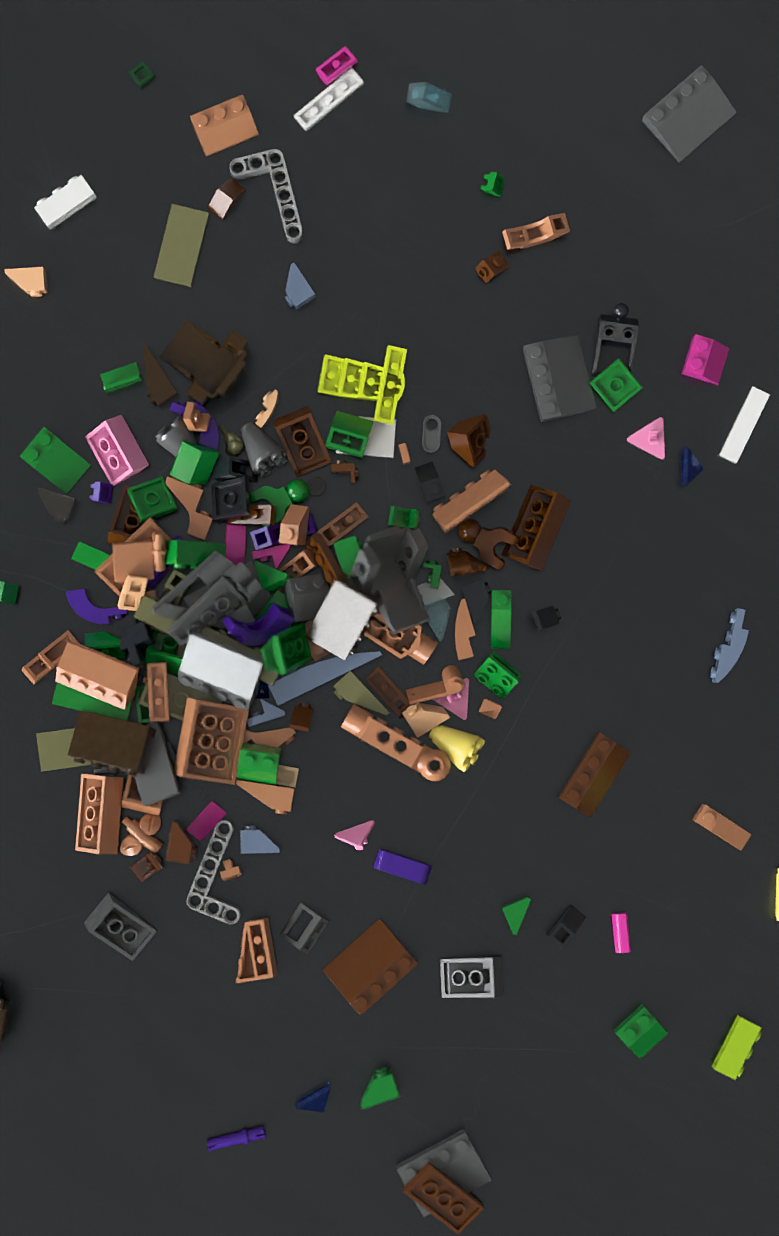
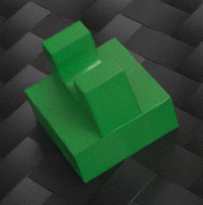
[481,172,506,197]

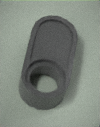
[422,415,441,453]

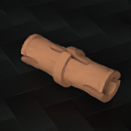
[151,531,167,571]

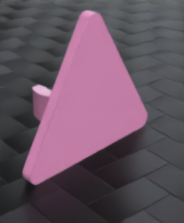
[627,417,665,459]
[432,678,469,720]
[334,820,375,850]

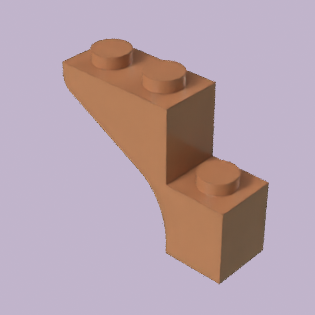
[166,476,214,541]
[243,728,297,748]

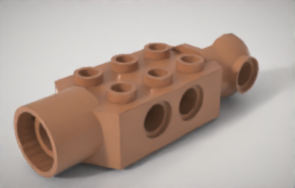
[363,610,438,665]
[341,704,451,781]

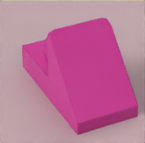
[252,544,291,570]

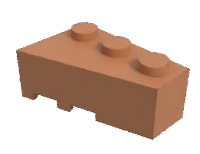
[236,917,278,983]

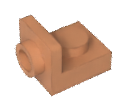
[183,402,211,432]

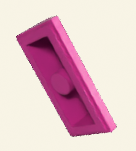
[186,801,227,842]

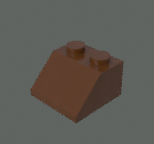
[166,820,198,864]

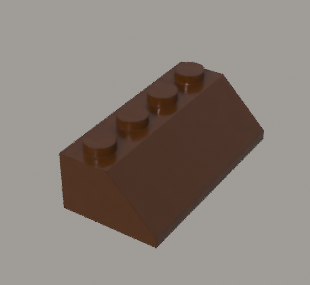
[502,485,571,571]
[558,732,631,818]

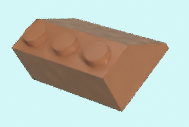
[190,94,259,156]

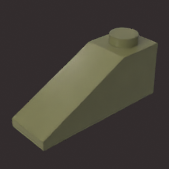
[333,671,389,715]

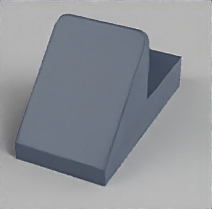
[247,699,286,727]

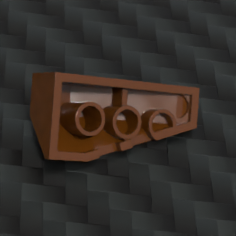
[446,548,488,577]

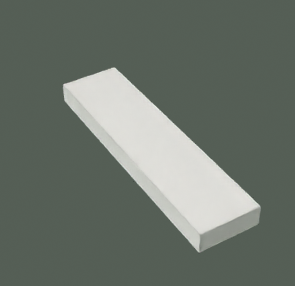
[294,68,364,131]
[719,387,770,463]

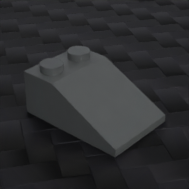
[84,893,157,961]
[440,957,504,998]

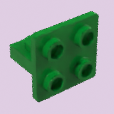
[473,651,523,699]

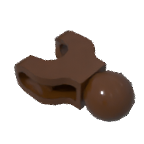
[458,519,520,569]

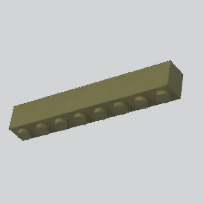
[134,595,279,686]

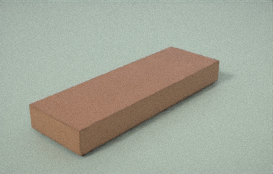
[147,663,169,722]

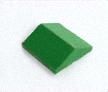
[170,440,219,485]

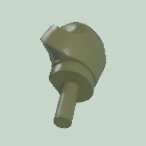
[219,425,244,456]

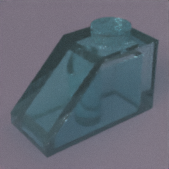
[406,82,452,112]
[424,597,451,642]

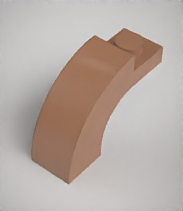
[502,213,570,250]

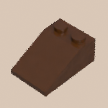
[273,406,332,477]
[107,484,154,545]

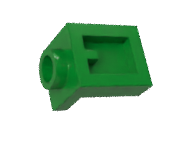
[422,560,442,589]

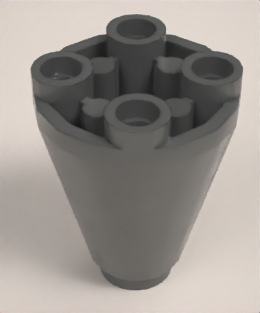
[155,415,199,457]
[241,422,287,477]

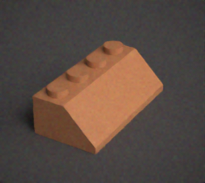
[56,640,139,710]
[75,774,124,854]

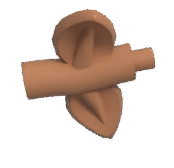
[120,813,164,856]

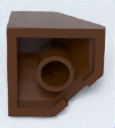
[447,414,491,467]

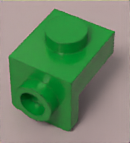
[388,506,420,529]

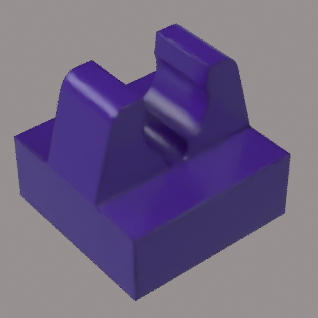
[89,482,113,503]

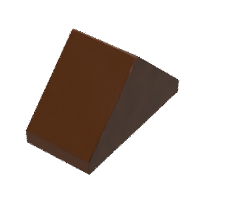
[208,178,246,220]

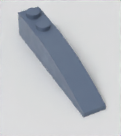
[268,651,382,706]

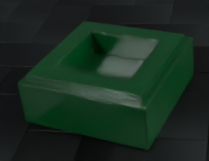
[128,61,156,88]

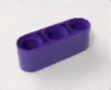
[373,849,432,885]

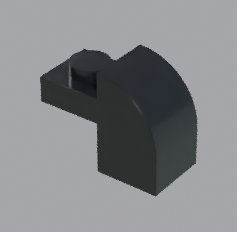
[120,621,156,669]

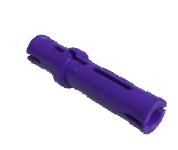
[207,1126,266,1151]

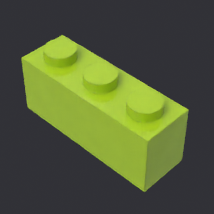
[712,1015,762,1080]

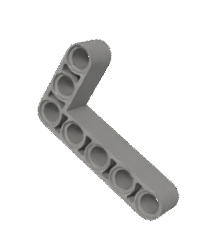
[229,149,303,243]
[186,819,241,924]

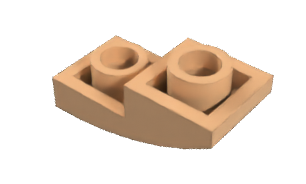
[256,390,279,430]

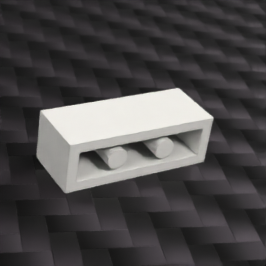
[34,175,97,230]

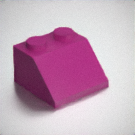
[682,334,729,385]

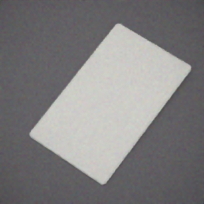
[417,578,455,606]

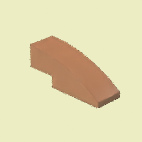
[455,599,476,661]
[22,630,80,684]

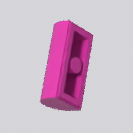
[316,46,358,85]
[612,912,631,953]

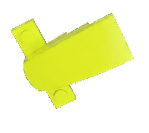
[317,345,407,425]

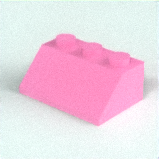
[85,415,149,486]

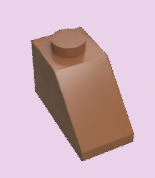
[279,504,310,545]

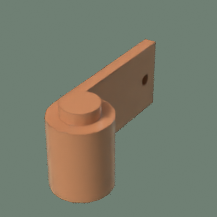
[406,665,464,705]

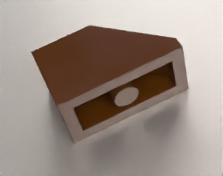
[289,702,314,732]

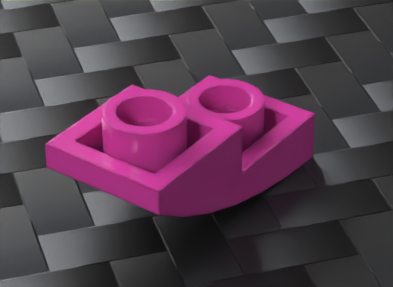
[224,524,246,565]

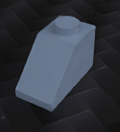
[285,262,315,310]
[240,825,280,854]

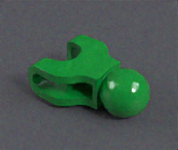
[249,479,310,527]

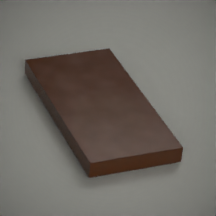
[402,1162,485,1235]

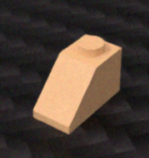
[5,267,47,297]
[402,703,450,738]

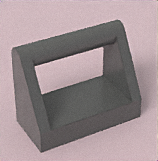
[280,902,330,954]

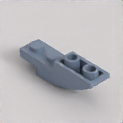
[710,608,749,683]

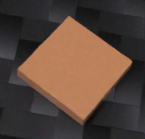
[113,540,154,582]

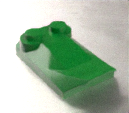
[261,622,312,674]

